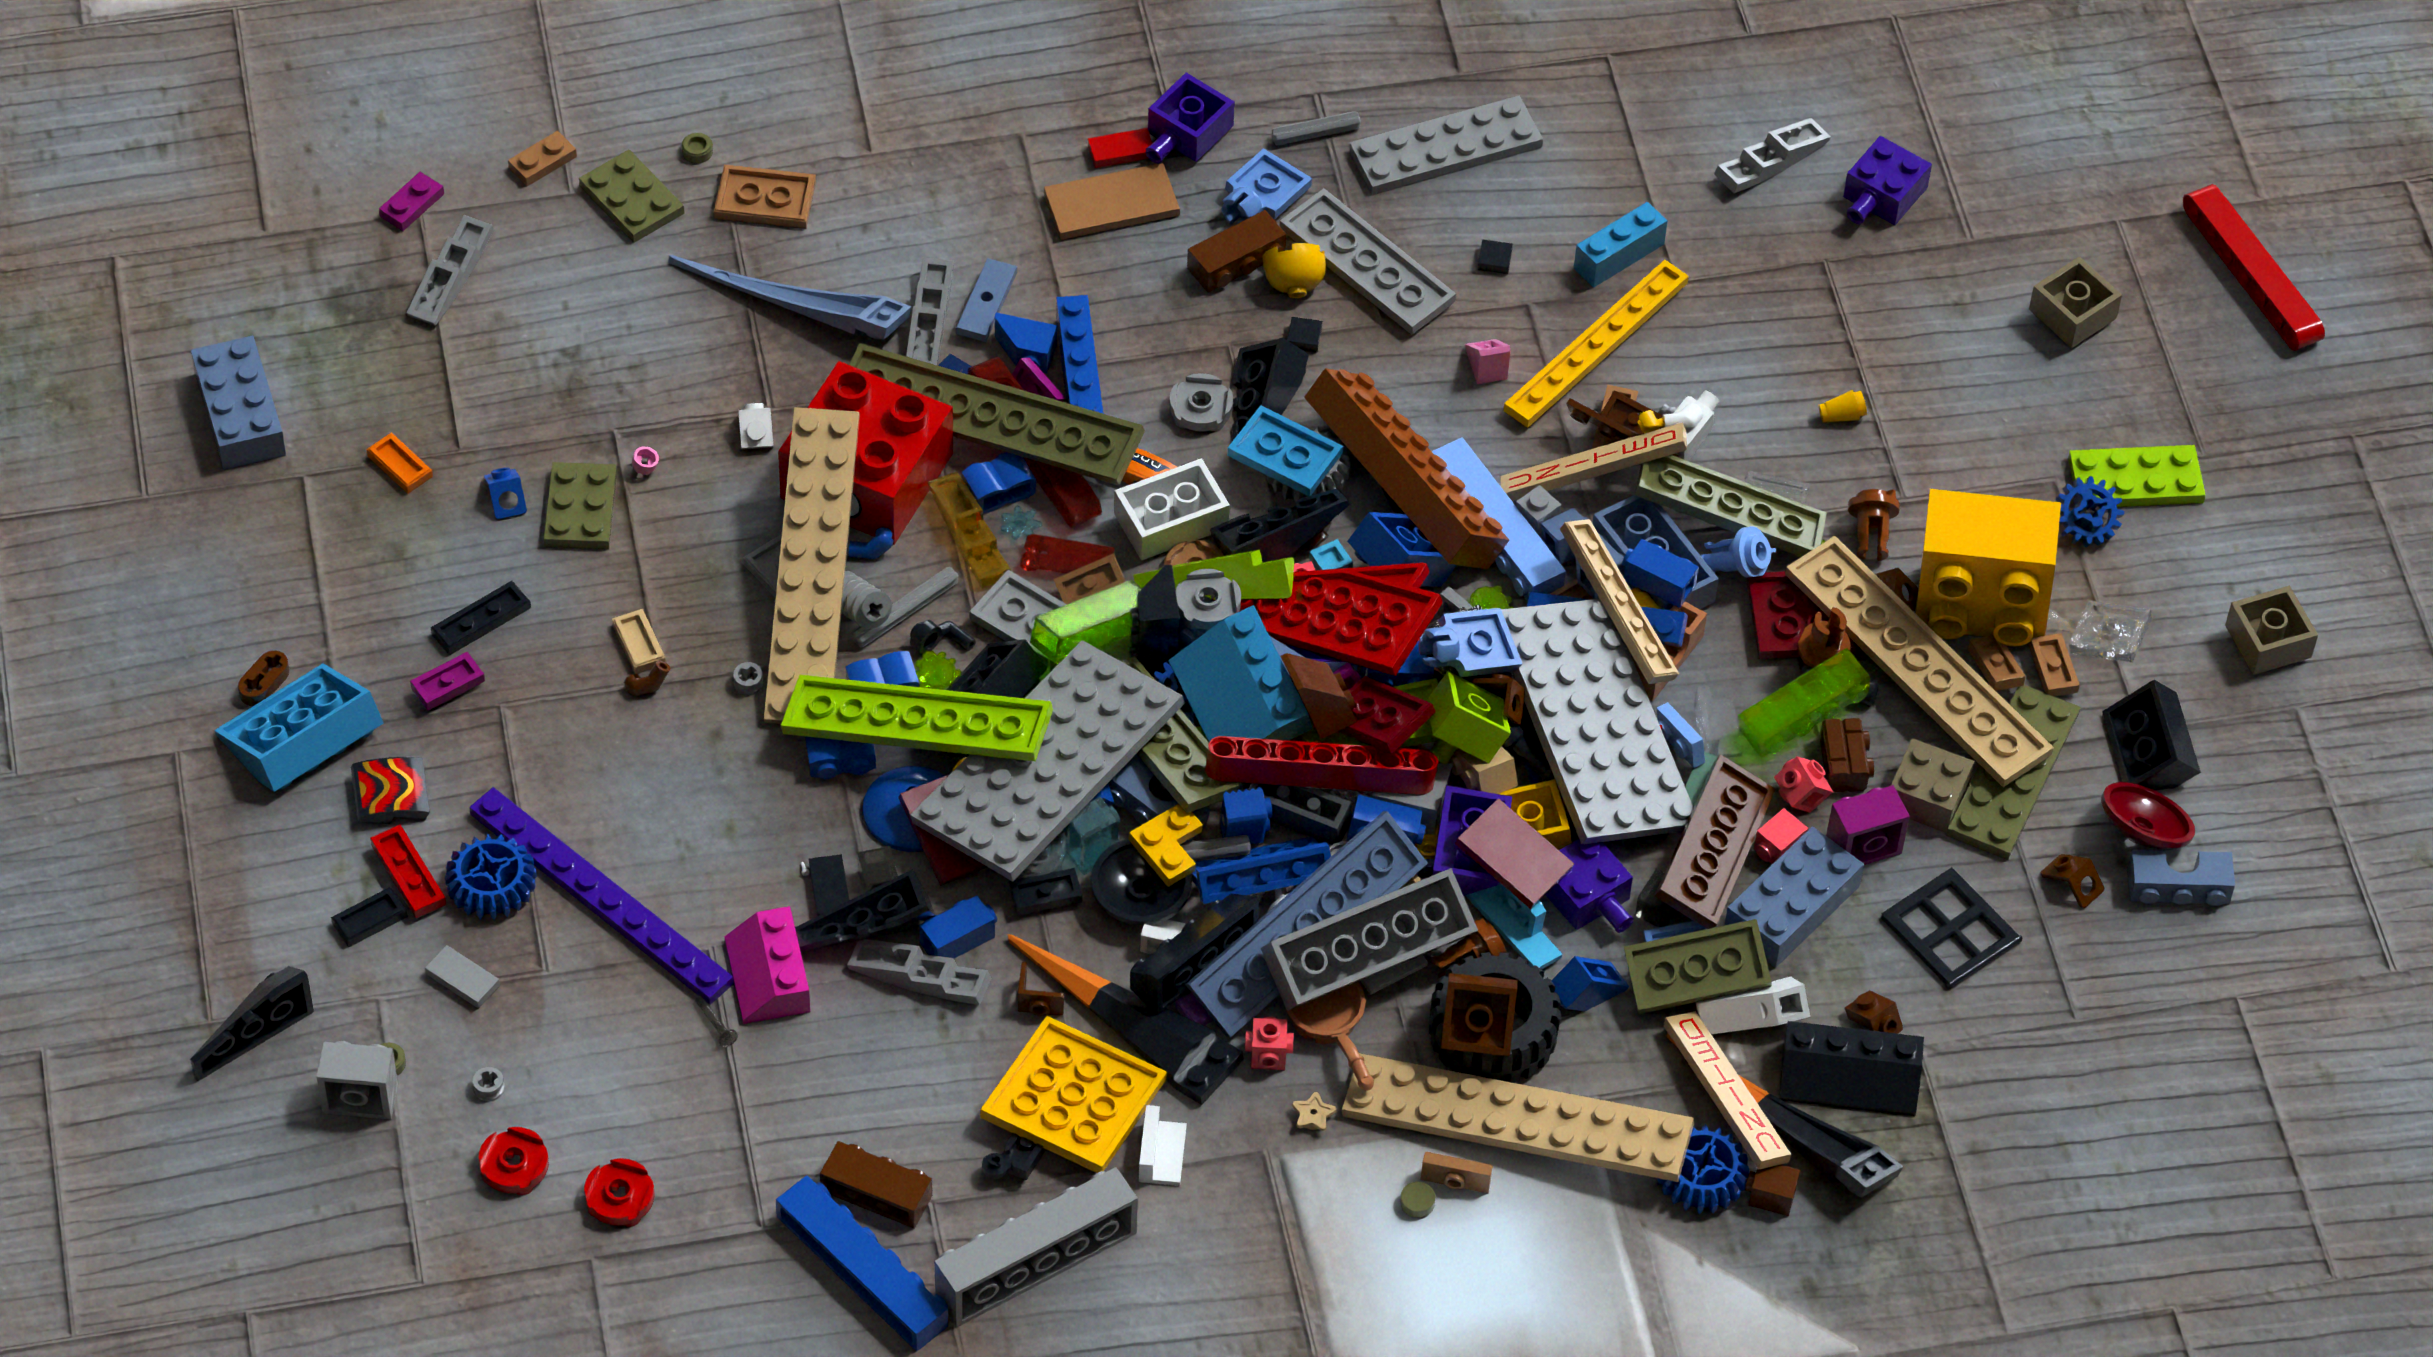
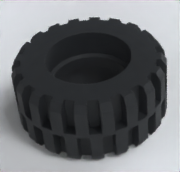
[1429,952,1561,1083]

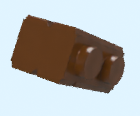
[1819,718,1874,792]

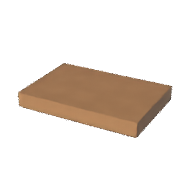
[714,164,816,229]

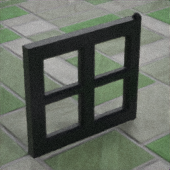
[1881,867,2023,989]

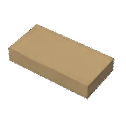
[612,609,666,674]

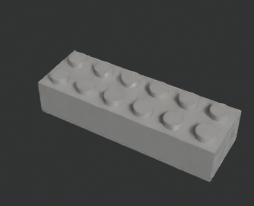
[1261,868,1478,1011]
[934,1167,1138,1328]

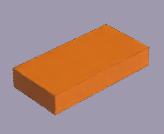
[366,432,433,494]

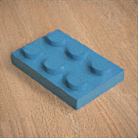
[1227,405,1343,496]

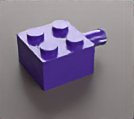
[1146,72,1235,164]
[1843,136,1932,225]
[1546,839,1634,933]

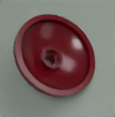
[2101,782,2195,849]

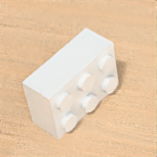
[1114,458,1230,561]

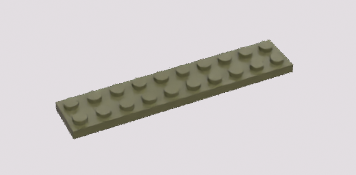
[849,343,1145,485]

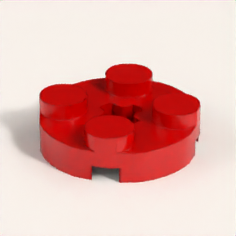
[478,1127,549,1195]
[584,1158,655,1227]

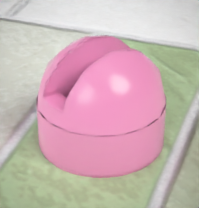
[632,447,659,475]

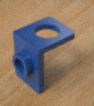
[484,467,527,519]

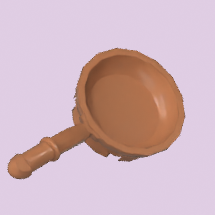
[1286,982,1374,1091]

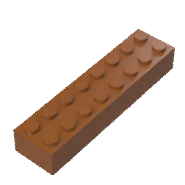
[1304,368,1510,569]

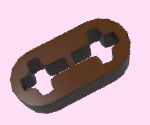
[238,651,290,706]

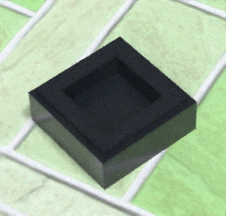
[1478,239,1513,274]
[1287,317,1323,352]

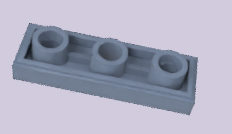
[956,258,1017,342]

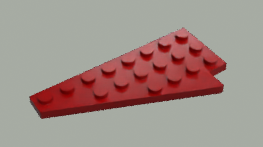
[1212,562,1443,676]

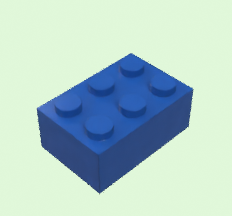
[1347,512,1457,587]

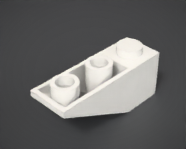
[1696,977,1810,1034]

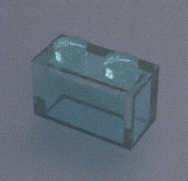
[1066,797,1120,875]

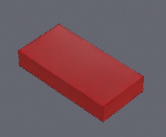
[1088,128,1152,168]

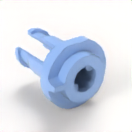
[1701,526,1776,578]

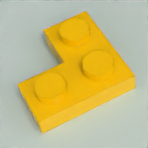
[1128,804,1203,887]

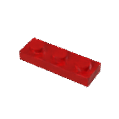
[370,824,446,918]

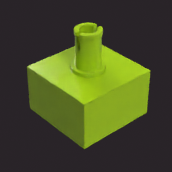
[1426,671,1511,764]

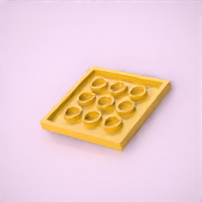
[980,1016,1167,1173]

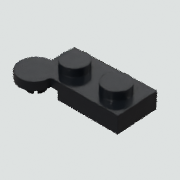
[982,1133,1046,1180]

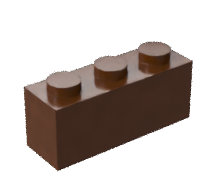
[1187,210,1286,293]
[820,1141,933,1229]

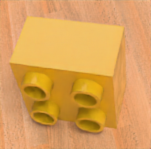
[1916,489,2061,646]

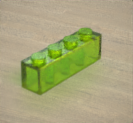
[1030,580,1142,664]
[1738,648,1870,758]

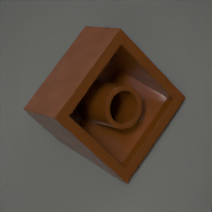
[1280,653,1357,739]
[1441,973,1517,1056]

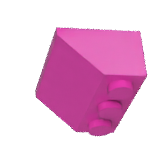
[724,906,810,1024]

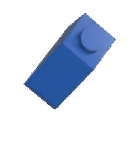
[994,312,1057,374]
[1551,956,1629,1011]

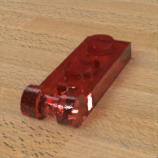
[1020,534,1115,574]

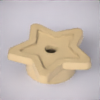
[1292,1092,1337,1131]

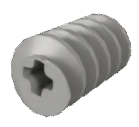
[841,571,892,629]

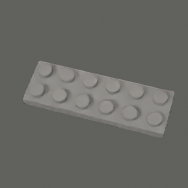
[1349,95,1543,195]
[1280,188,1456,335]

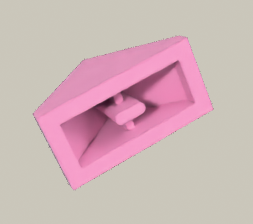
[1465,339,1511,384]

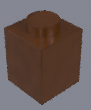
[1745,1165,1800,1216]

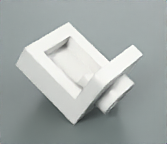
[738,403,773,449]

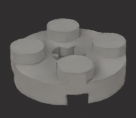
[1169,373,1233,431]
[1176,569,1241,630]

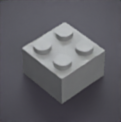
[317,1041,398,1120]

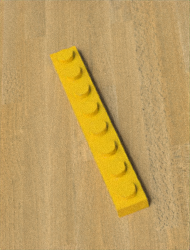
[1503,259,1689,428]

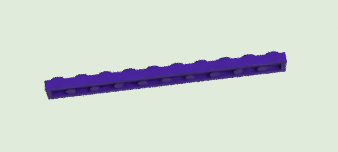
[469,787,734,1005]

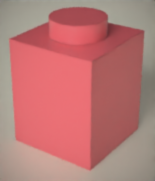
[1754,808,1808,864]

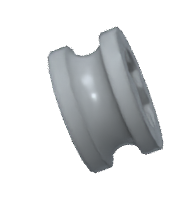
[733,662,763,695]
[472,1067,505,1101]

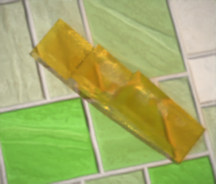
[928,472,1011,588]

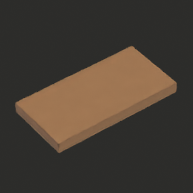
[1044,163,1180,240]

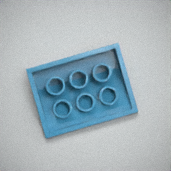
[1169,605,1313,742]
[214,663,384,792]

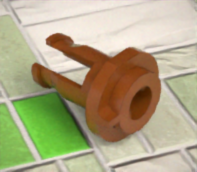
[1848,489,1900,561]
[1797,607,1850,671]
[1430,918,1506,978]

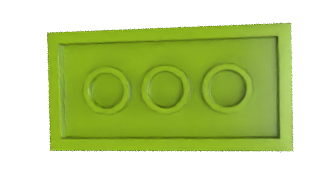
[2068,445,2206,507]

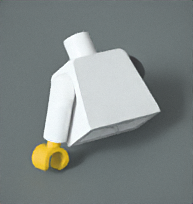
[1638,390,1720,461]

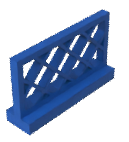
[1192,836,1331,904]

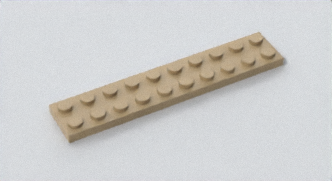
[764,407,860,724]
[1785,536,2054,787]
[1342,1053,1694,1182]

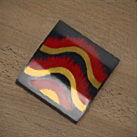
[351,757,430,824]

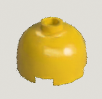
[1263,243,1326,298]

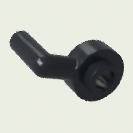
[910,620,976,654]

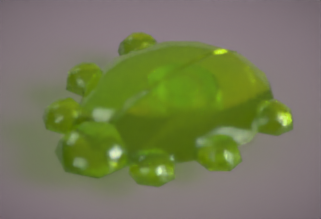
[1468,586,1514,610]
[915,651,962,690]

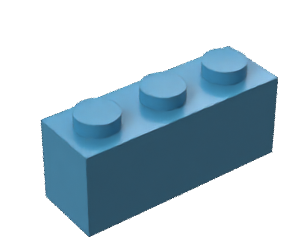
[1574,202,1668,288]

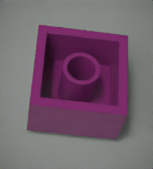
[1826,785,1910,865]

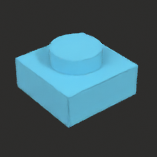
[1309,539,1353,570]

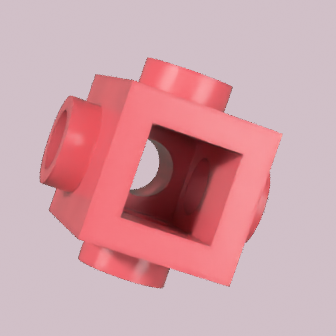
[1774,756,1833,813]
[1245,1016,1294,1070]

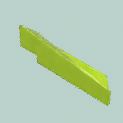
[1133,550,1294,599]

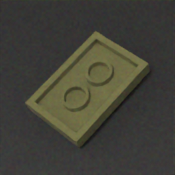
[579,149,685,243]
[544,462,617,549]

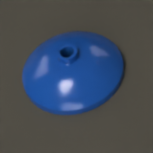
[863,766,945,852]

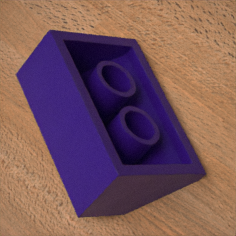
[1431,785,1512,896]

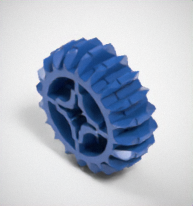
[445,833,537,920]
[1657,1124,1750,1214]

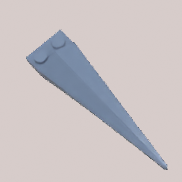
[668,255,911,340]

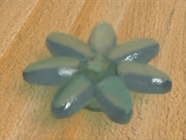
[1000,505,1042,540]

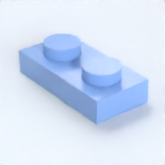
[1657,702,1705,768]

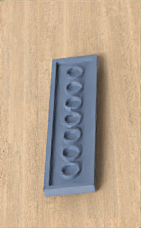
[1185,811,1428,1037]

